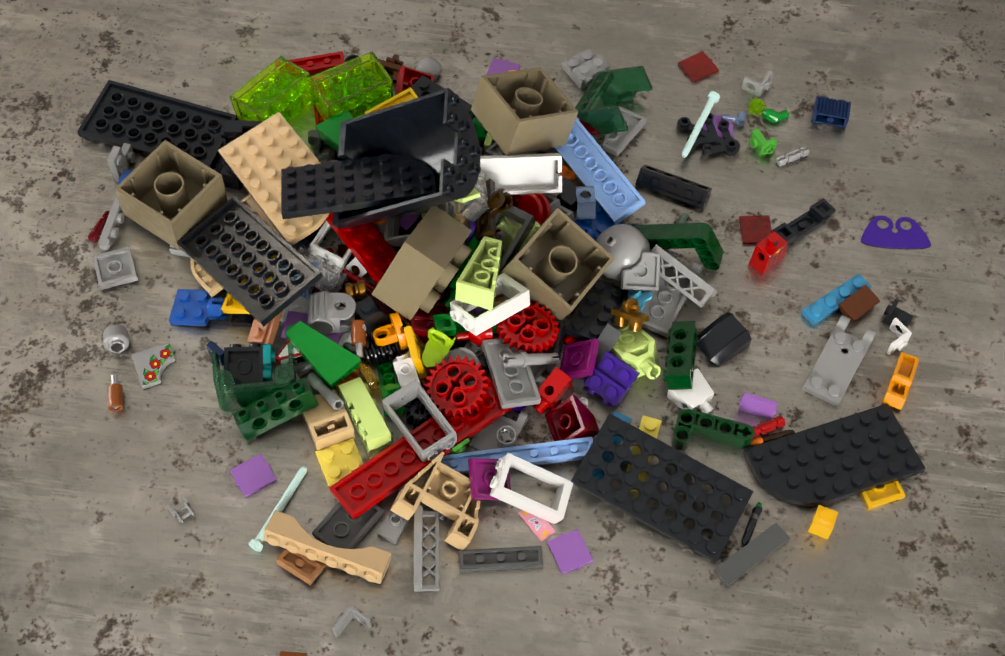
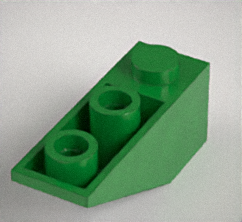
[376,362,404,416]

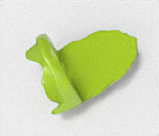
[422,327,456,368]

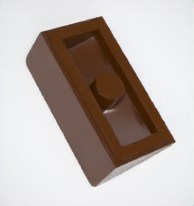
[838,285,880,321]

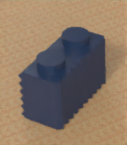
[811,96,851,128]

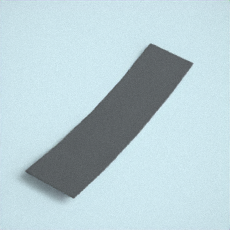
[572,324,621,394]

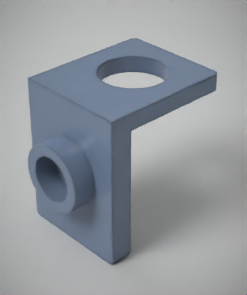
[576,186,596,220]

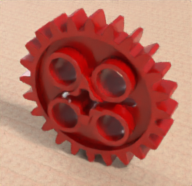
[495,300,559,353]
[424,355,490,419]

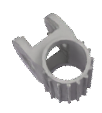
[308,291,356,335]

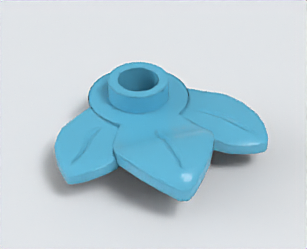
[622,290,653,312]

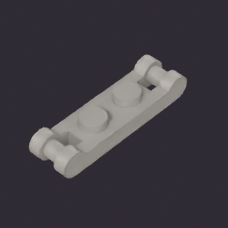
[98,195,125,253]

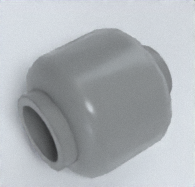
[103,324,129,353]

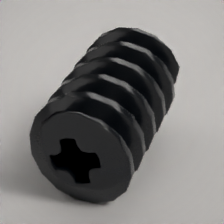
[360,341,400,368]

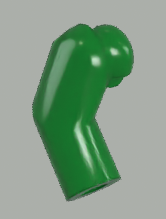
[762,109,789,123]

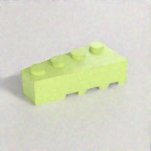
[455,236,502,310]
[338,377,394,459]

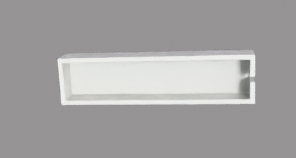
[475,153,562,195]

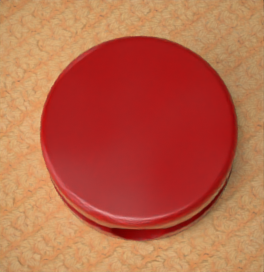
[518,193,551,225]

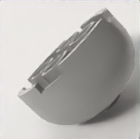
[596,224,650,281]

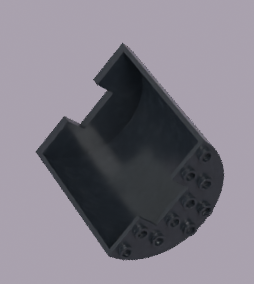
[332,88,482,229]

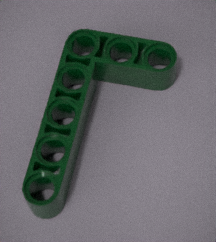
[631,223,724,270]

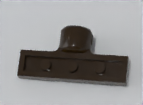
[476,178,513,242]

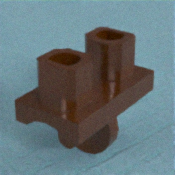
[376,54,404,84]

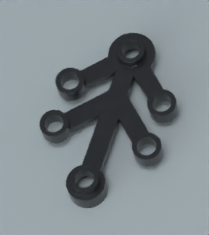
[677,113,740,156]

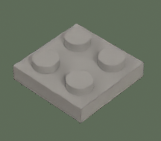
[92,247,138,290]

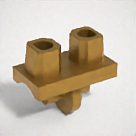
[611,298,649,332]

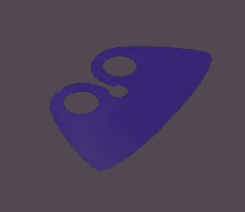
[861,216,931,249]

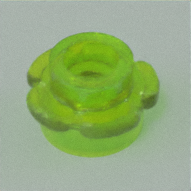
[748,98,765,115]

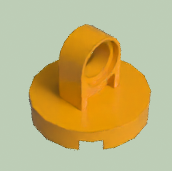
[373,312,409,351]

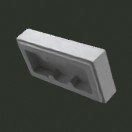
[377,510,412,544]

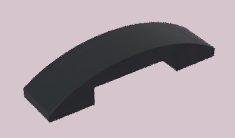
[771,198,836,244]

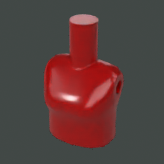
[456,328,493,346]

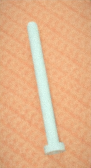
[681,91,720,158]
[248,466,307,552]

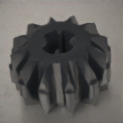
[403,399,432,430]

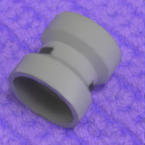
[496,425,517,448]

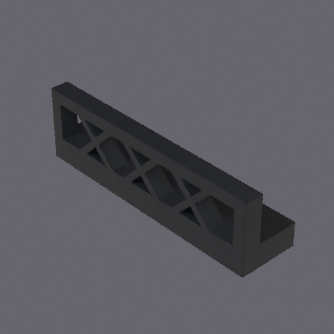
[635,164,712,209]

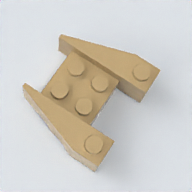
[390,452,480,550]

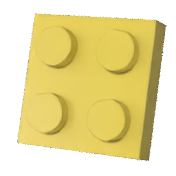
[315,438,364,487]

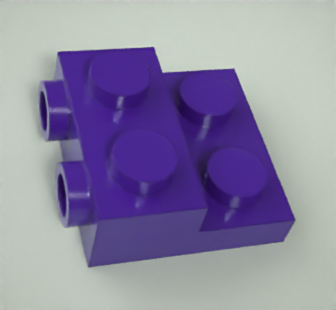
[584,351,640,407]

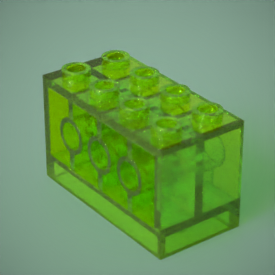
[309,51,393,120]
[229,56,317,123]

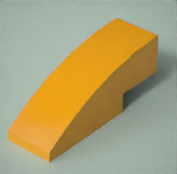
[882,352,920,410]

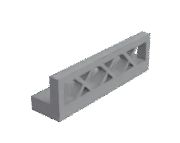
[651,244,718,308]
[414,505,440,592]

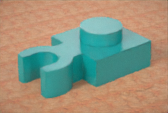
[263,344,277,381]

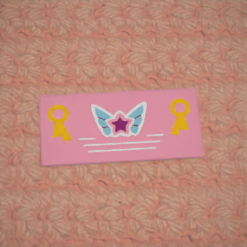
[518,510,556,542]

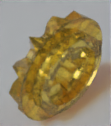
[359,362,380,392]

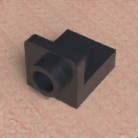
[883,300,913,332]

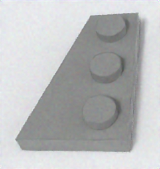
[602,106,647,157]

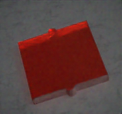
[678,51,719,83]
[739,214,772,245]

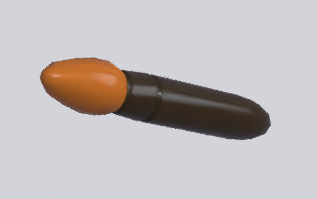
[750,430,795,446]

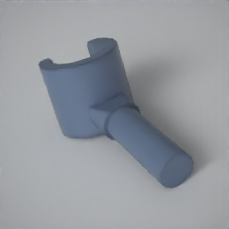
[721,112,747,126]

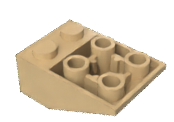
[302,389,355,451]

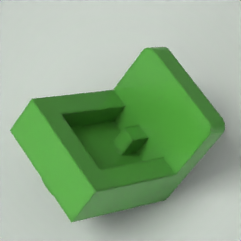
[749,128,778,156]

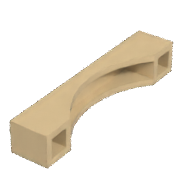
[264,510,392,584]

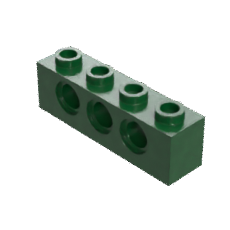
[663,321,698,390]
[233,377,319,441]

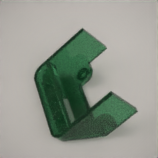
[575,66,653,134]
[211,343,297,412]

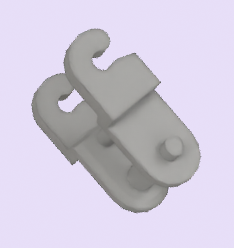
[165,494,195,524]

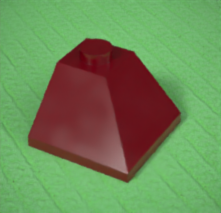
[545,395,599,441]

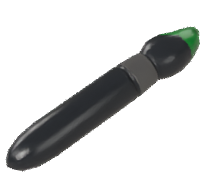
[742,502,762,546]

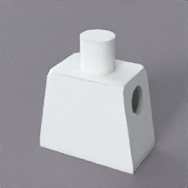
[667,368,715,415]

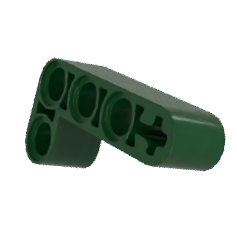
[671,409,755,450]

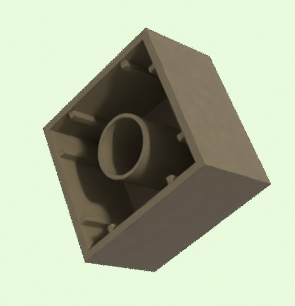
[471,67,578,156]
[115,140,228,250]
[371,206,472,321]
[498,207,615,320]

